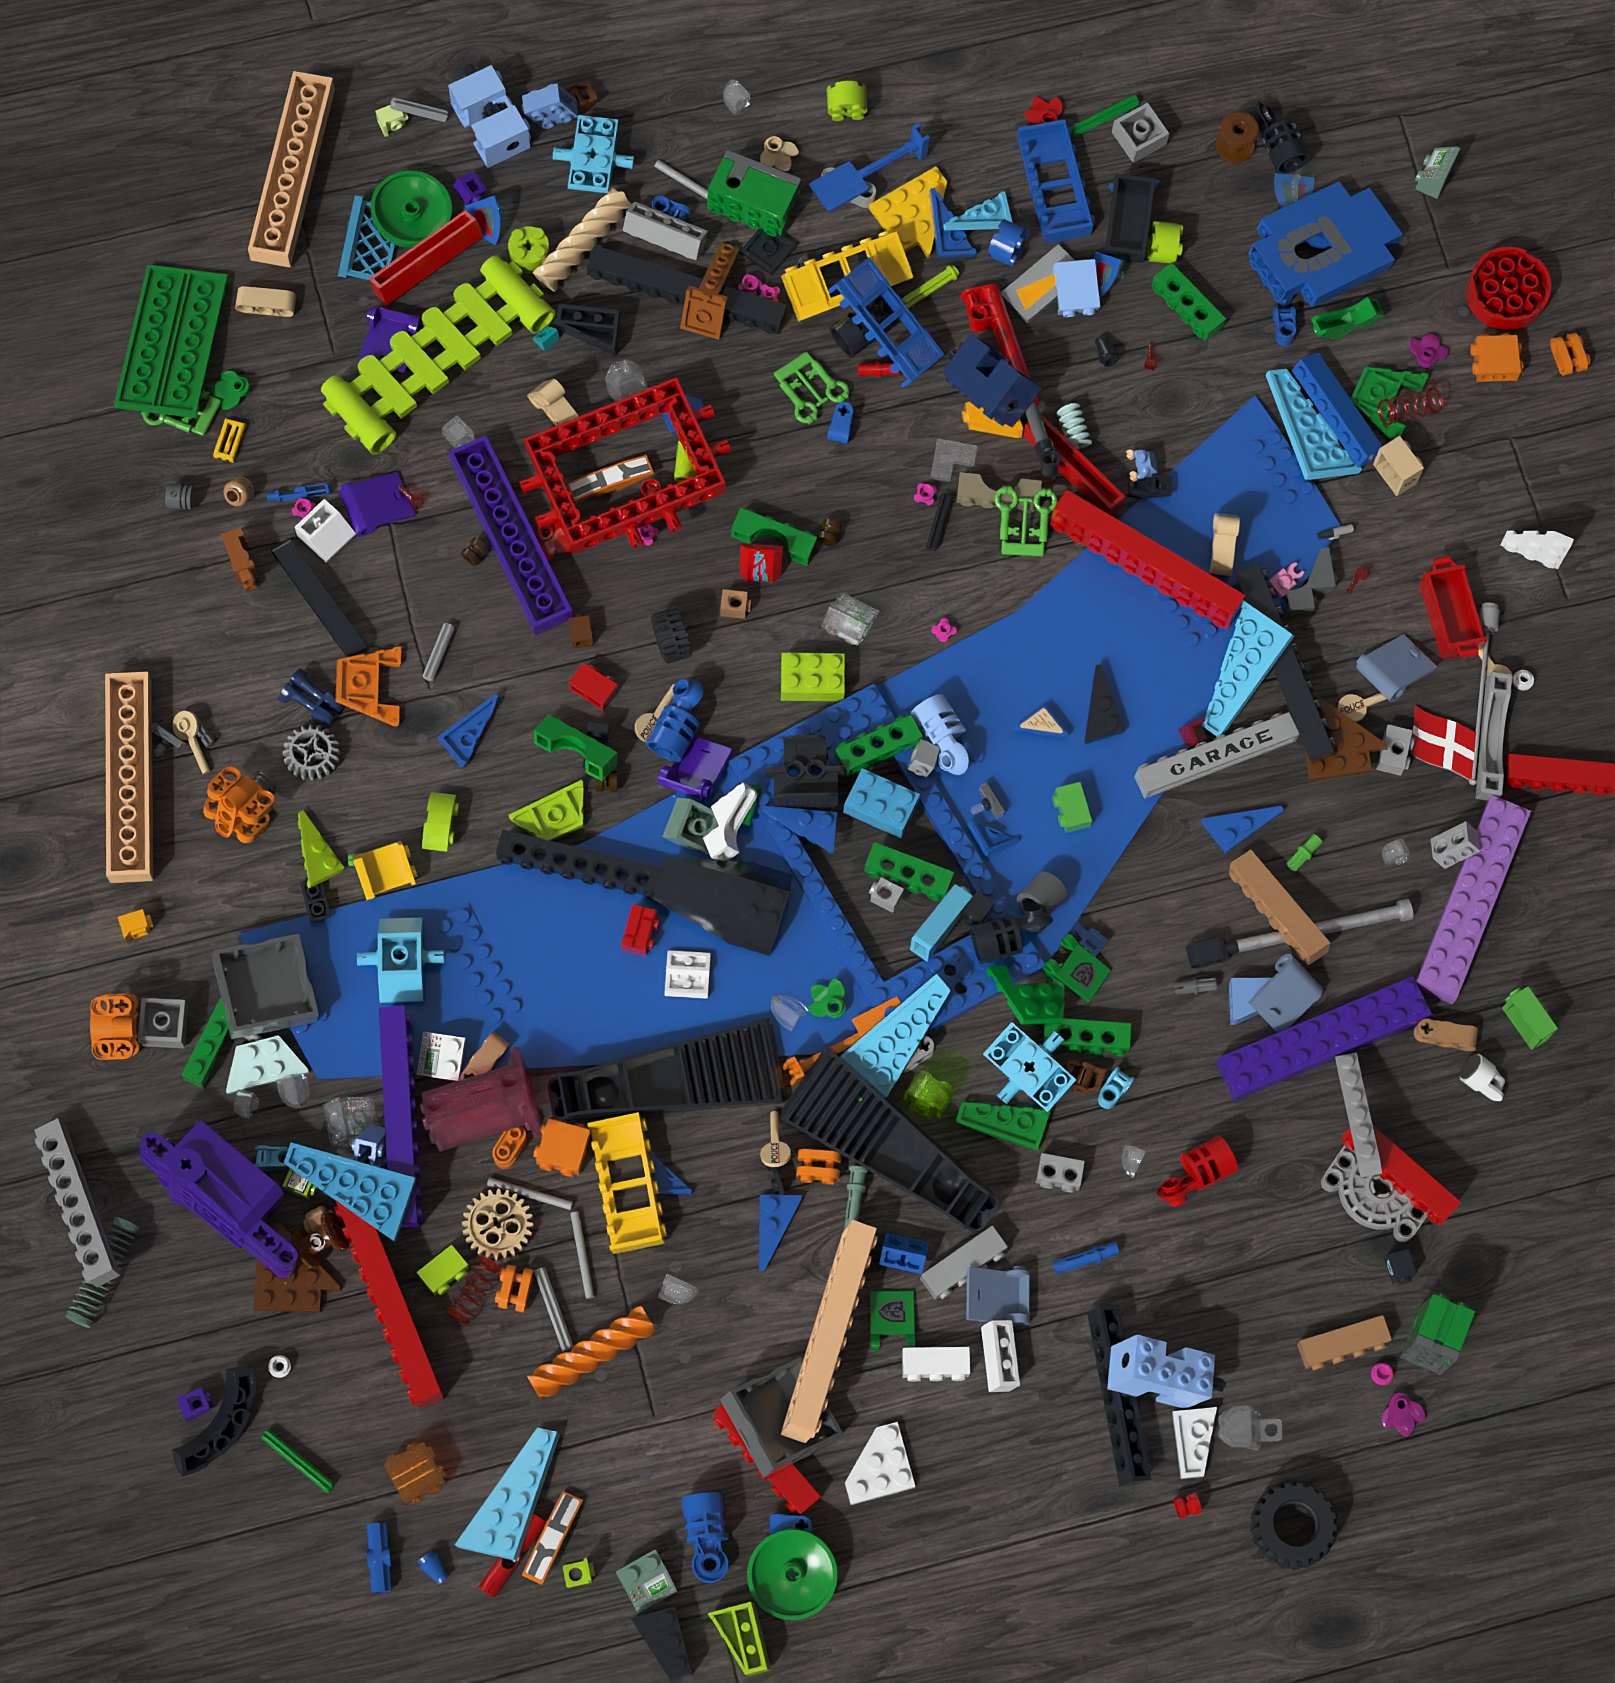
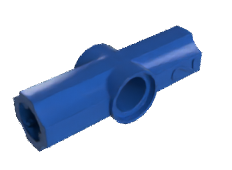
[367,1523,392,1594]

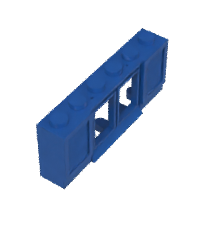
[1017,119,1095,243]
[827,257,945,388]

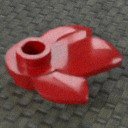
[1024,96,1062,124]
[535,522,571,561]

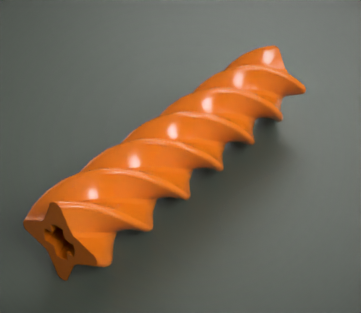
[527,1306,656,1401]

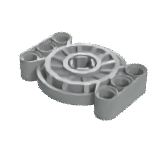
[1321,1146,1427,1242]

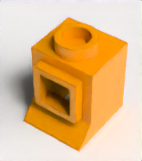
[118,909,153,945]

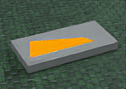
[1001,244,1075,323]

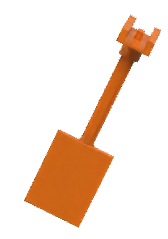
[782,996,901,1086]

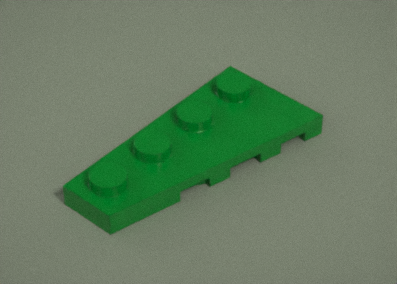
[955,1102,1051,1151]

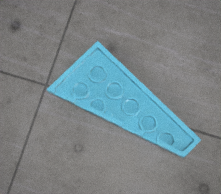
[1266,369,1362,480]
[1202,600,1294,737]
[841,974,951,1097]
[455,1428,560,1561]

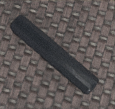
[926,493,952,551]

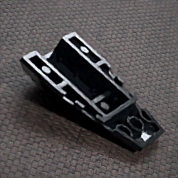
[652,858,793,956]

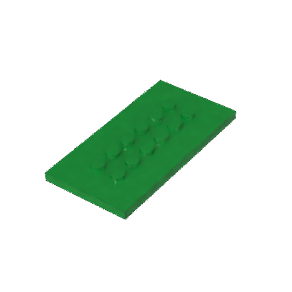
[114,264,228,418]

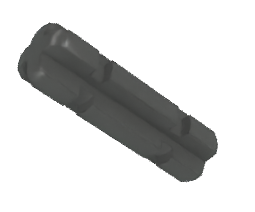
[190,710,215,747]

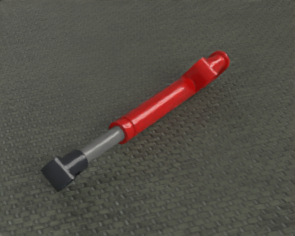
[960,284,1060,477]

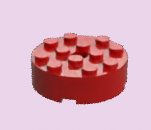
[1466,247,1551,331]

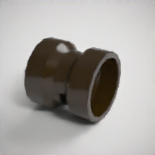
[817,519,842,547]
[460,537,489,566]
[596,771,618,792]

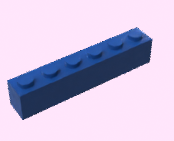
[1292,353,1383,468]

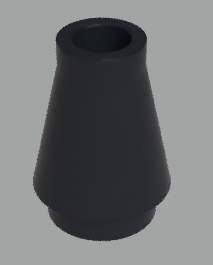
[1095,336,1119,367]

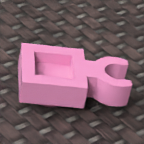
[1267,562,1304,598]

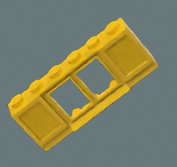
[781,230,913,322]
[587,1112,667,1254]

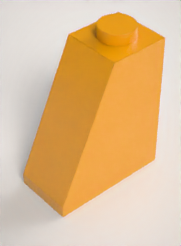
[962,402,1023,438]

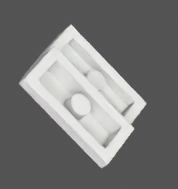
[665,950,711,999]

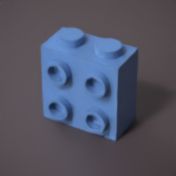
[522,83,578,129]
[352,1125,387,1170]

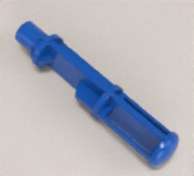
[266,482,331,502]

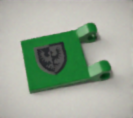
[1043,934,1111,1002]
[869,1291,915,1351]

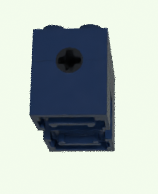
[942,333,1042,428]

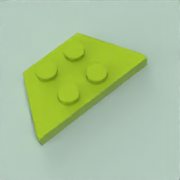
[509,780,583,841]

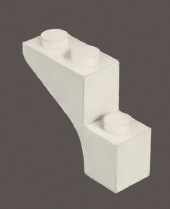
[703,783,757,861]

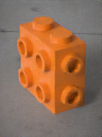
[1470,333,1523,382]
[533,1118,591,1177]

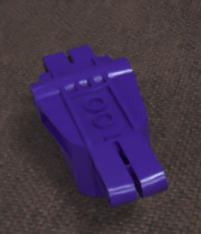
[140,1120,298,1278]

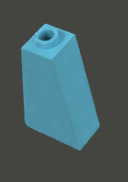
[910,884,973,962]

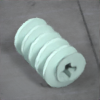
[1056,403,1092,449]

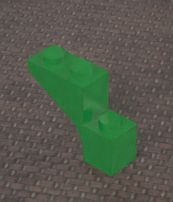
[1311,297,1386,340]

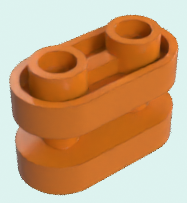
[1550,333,1590,376]
[492,1124,527,1169]
[796,1149,842,1185]
[495,1265,534,1313]

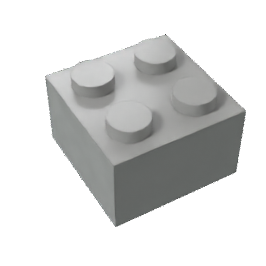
[1112,103,1169,163]
[138,998,189,1048]

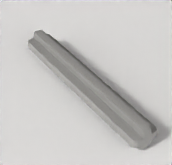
[534,1267,573,1351]

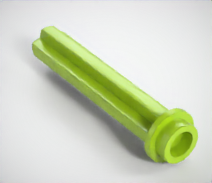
[902,265,959,308]

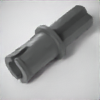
[1174,978,1217,996]

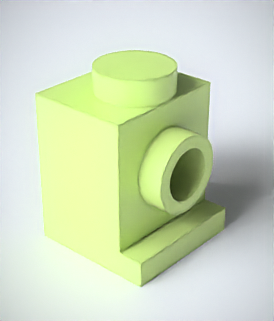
[375,105,408,137]

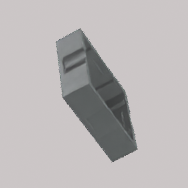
[212,934,319,1039]
[720,1357,844,1478]

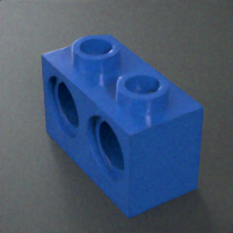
[879,1233,929,1274]

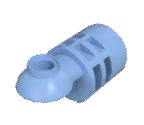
[910,694,969,775]

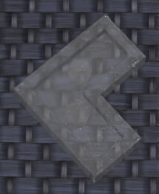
[930,439,978,482]

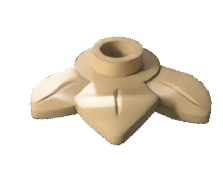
[760,136,799,172]

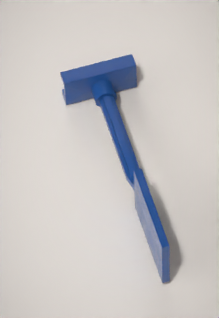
[809,123,930,213]

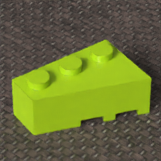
[708,1602,771,1676]

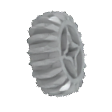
[283,724,340,781]

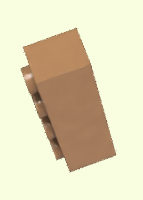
[1297,1315,1392,1371]

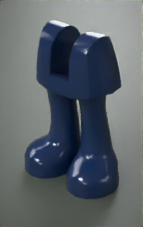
[278,668,344,725]

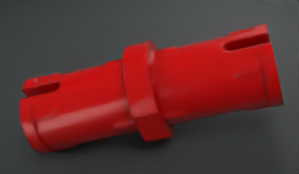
[858,361,899,377]

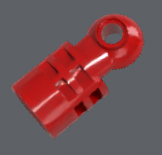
[1156,1135,1238,1207]

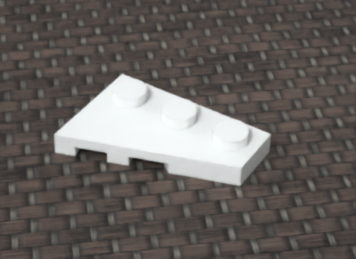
[1172,1407,1217,1479]

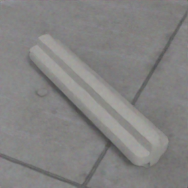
[390,97,448,122]
[423,623,454,681]

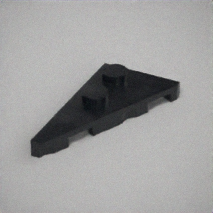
[1084,664,1124,744]

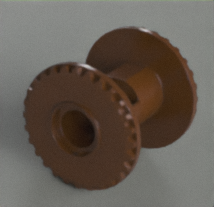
[1215,111,1259,163]
[291,1211,350,1268]

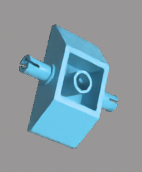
[553,115,634,193]
[357,918,444,1003]
[983,1022,1076,1112]

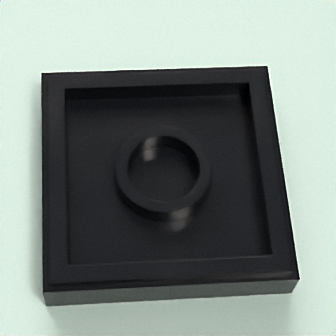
[740,228,797,276]

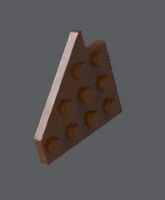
[1305,697,1388,782]
[253,1223,341,1313]

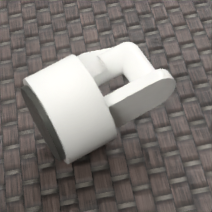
[1460,1054,1505,1101]

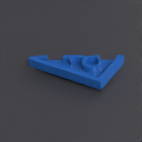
[929,188,977,258]
[438,694,500,769]
[762,806,837,854]
[1200,806,1284,854]
[759,1195,802,1272]

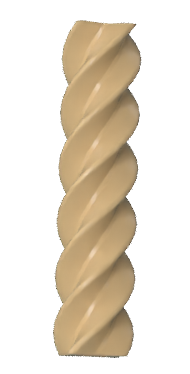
[533,188,632,292]

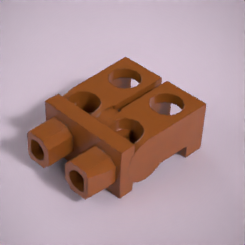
[221,527,258,592]

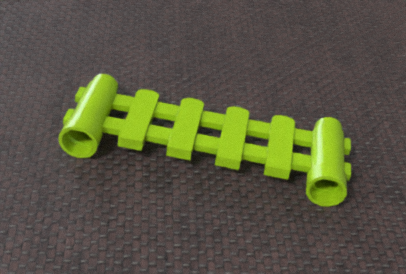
[321,255,556,455]

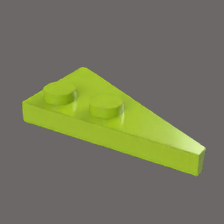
[298,810,344,888]

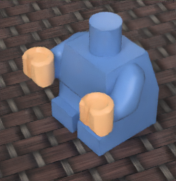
[1126,450,1159,481]

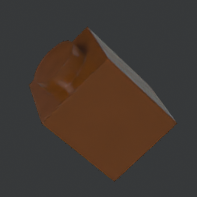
[568,614,593,649]

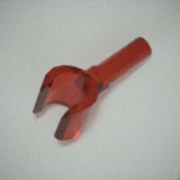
[1144,343,1158,371]
[398,485,424,510]
[1346,567,1368,593]

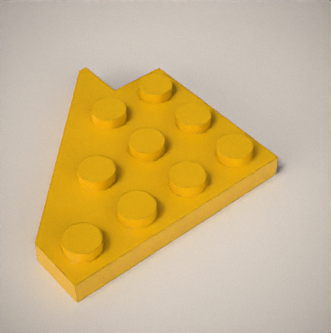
[869,167,947,258]

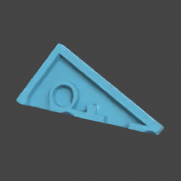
[943,192,1013,230]

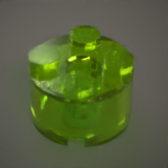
[902,1070,953,1120]

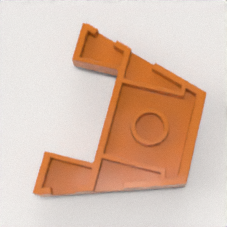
[336,647,401,726]

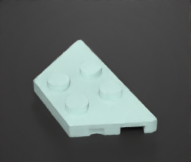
[226,1035,309,1094]

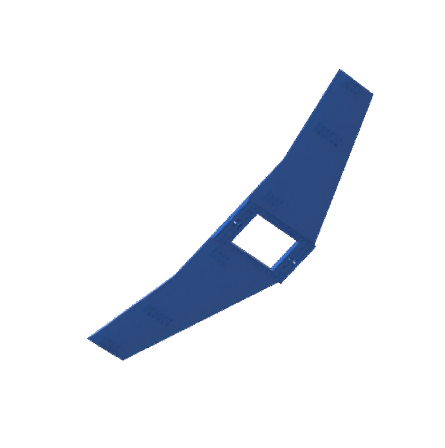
[238,396,1341,1080]

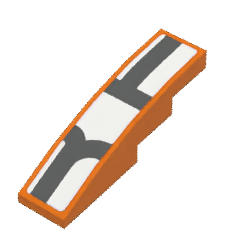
[567,455,654,504]
[522,1491,583,1585]

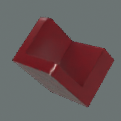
[1178,717,1207,748]

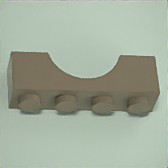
[956,472,1042,513]

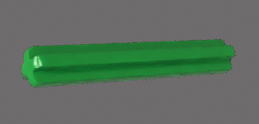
[1070,95,1139,138]
[261,1429,335,1493]

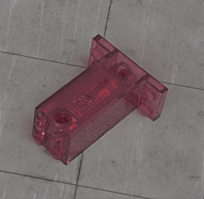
[420,1046,543,1152]

